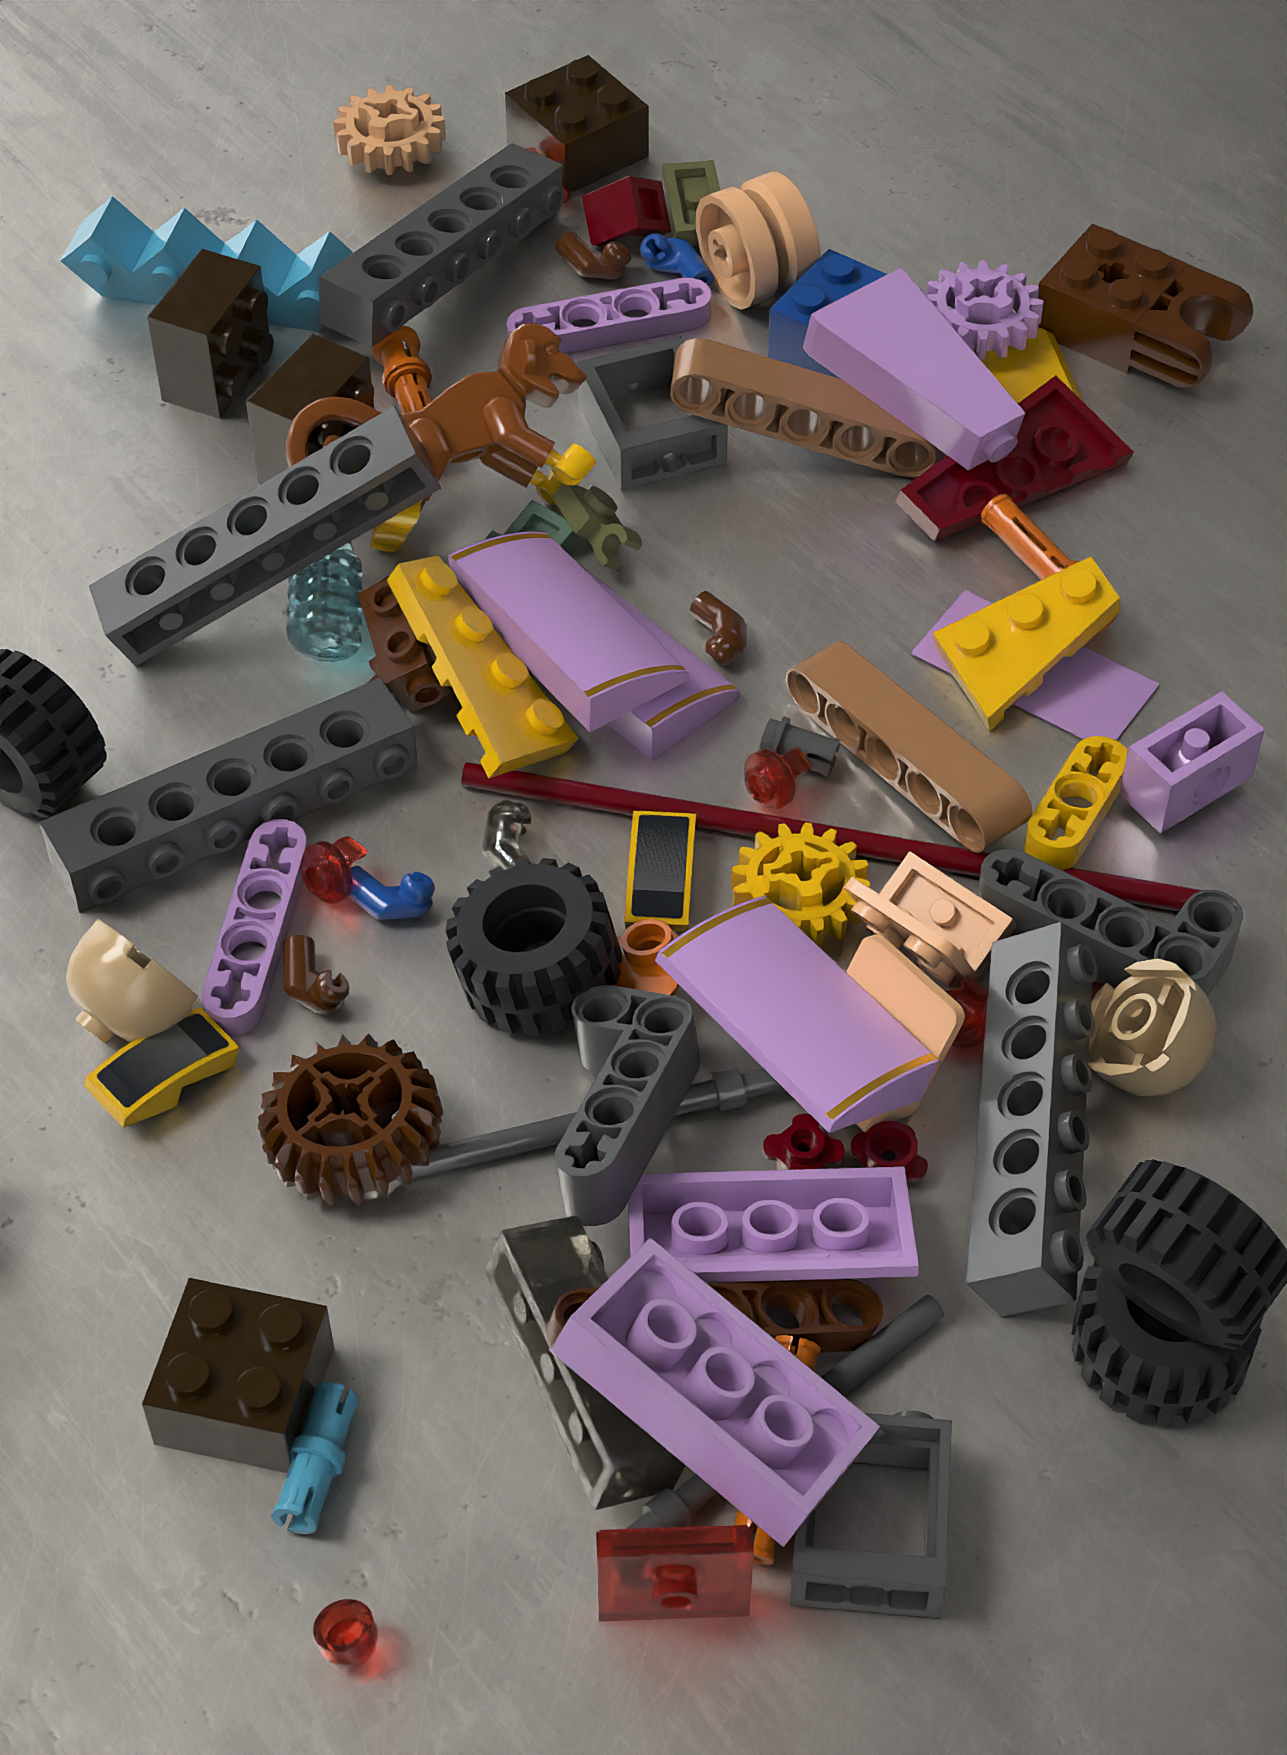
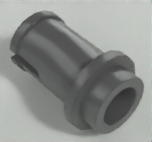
[759,716,841,777]

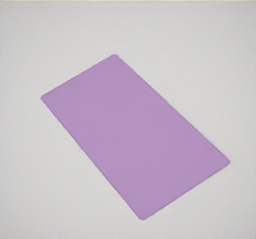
[912,590,1159,740]

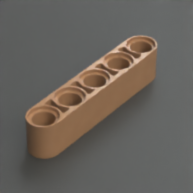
[670,338,937,478]
[785,641,1032,853]

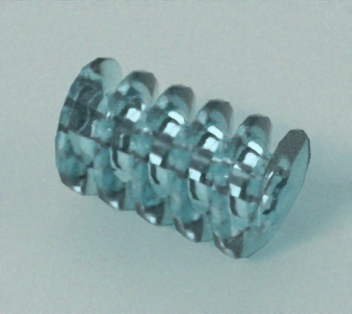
[286,541,363,662]

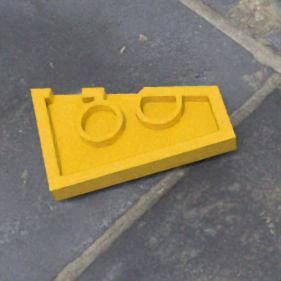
[932,556,1121,732]

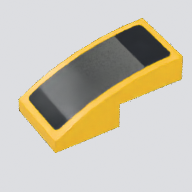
[624,810,696,932]
[84,1007,240,1128]

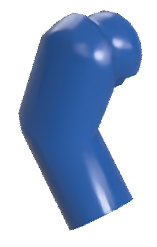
[640,233,714,287]
[339,866,435,920]

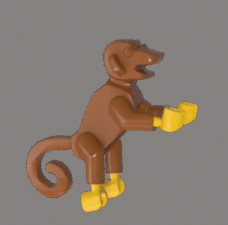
[286,323,596,553]

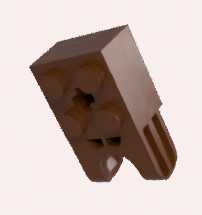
[1038,223,1254,388]

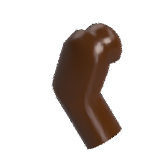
[555,232,631,281]
[690,591,747,665]
[283,935,350,1014]

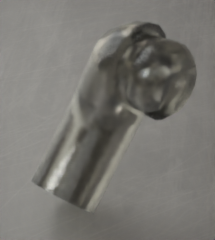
[482,800,535,870]

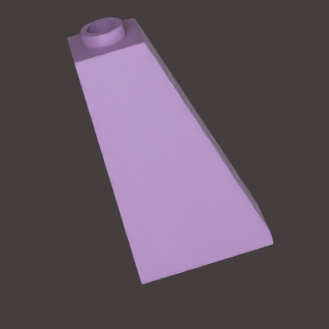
[803,267,1025,470]

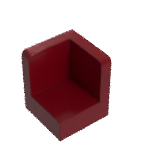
[581,176,672,247]

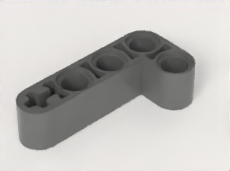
[977,849,1243,997]
[554,985,701,1226]

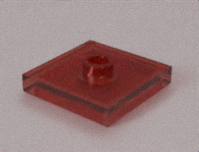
[596,1525,754,1621]

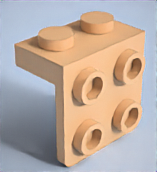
[844,852,1017,988]
[846,934,965,1133]

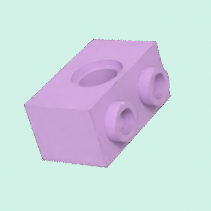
[1119,691,1265,834]

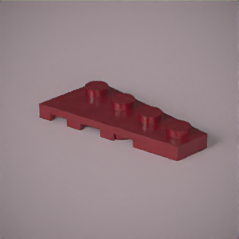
[895,375,1134,541]

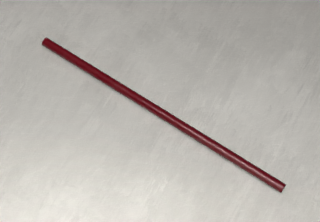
[461,762,1202,912]

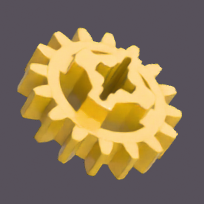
[731,822,870,948]

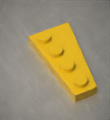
[387,555,579,778]

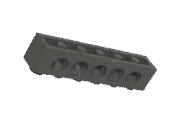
[319,143,564,348]
[89,406,441,667]
[39,678,418,913]
[966,922,1098,1317]

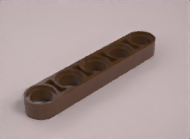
[545,1278,883,1354]

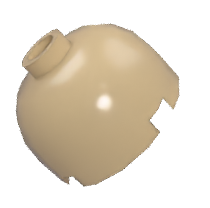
[65,919,200,1044]
[1088,958,1218,1097]

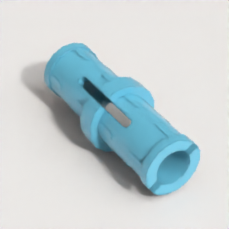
[271,1382,360,1534]

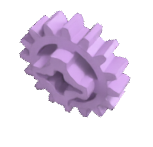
[926,260,1043,360]

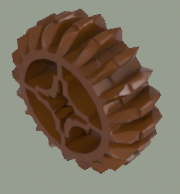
[258,1033,443,1207]

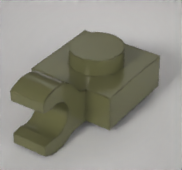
[552,484,642,572]

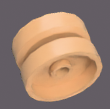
[696,171,820,310]

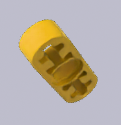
[1024,736,1128,870]

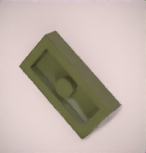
[662,160,720,247]

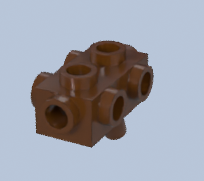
[358,575,453,713]

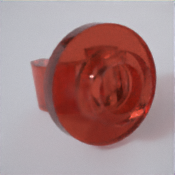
[744,747,812,810]
[301,836,367,904]
[945,975,989,1048]

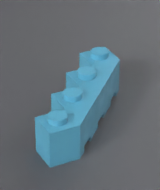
[60,196,354,332]

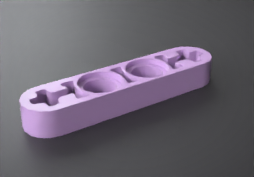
[507,278,712,353]
[201,819,309,1036]

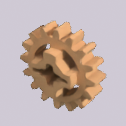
[333,85,446,175]

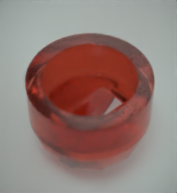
[313,1599,378,1669]

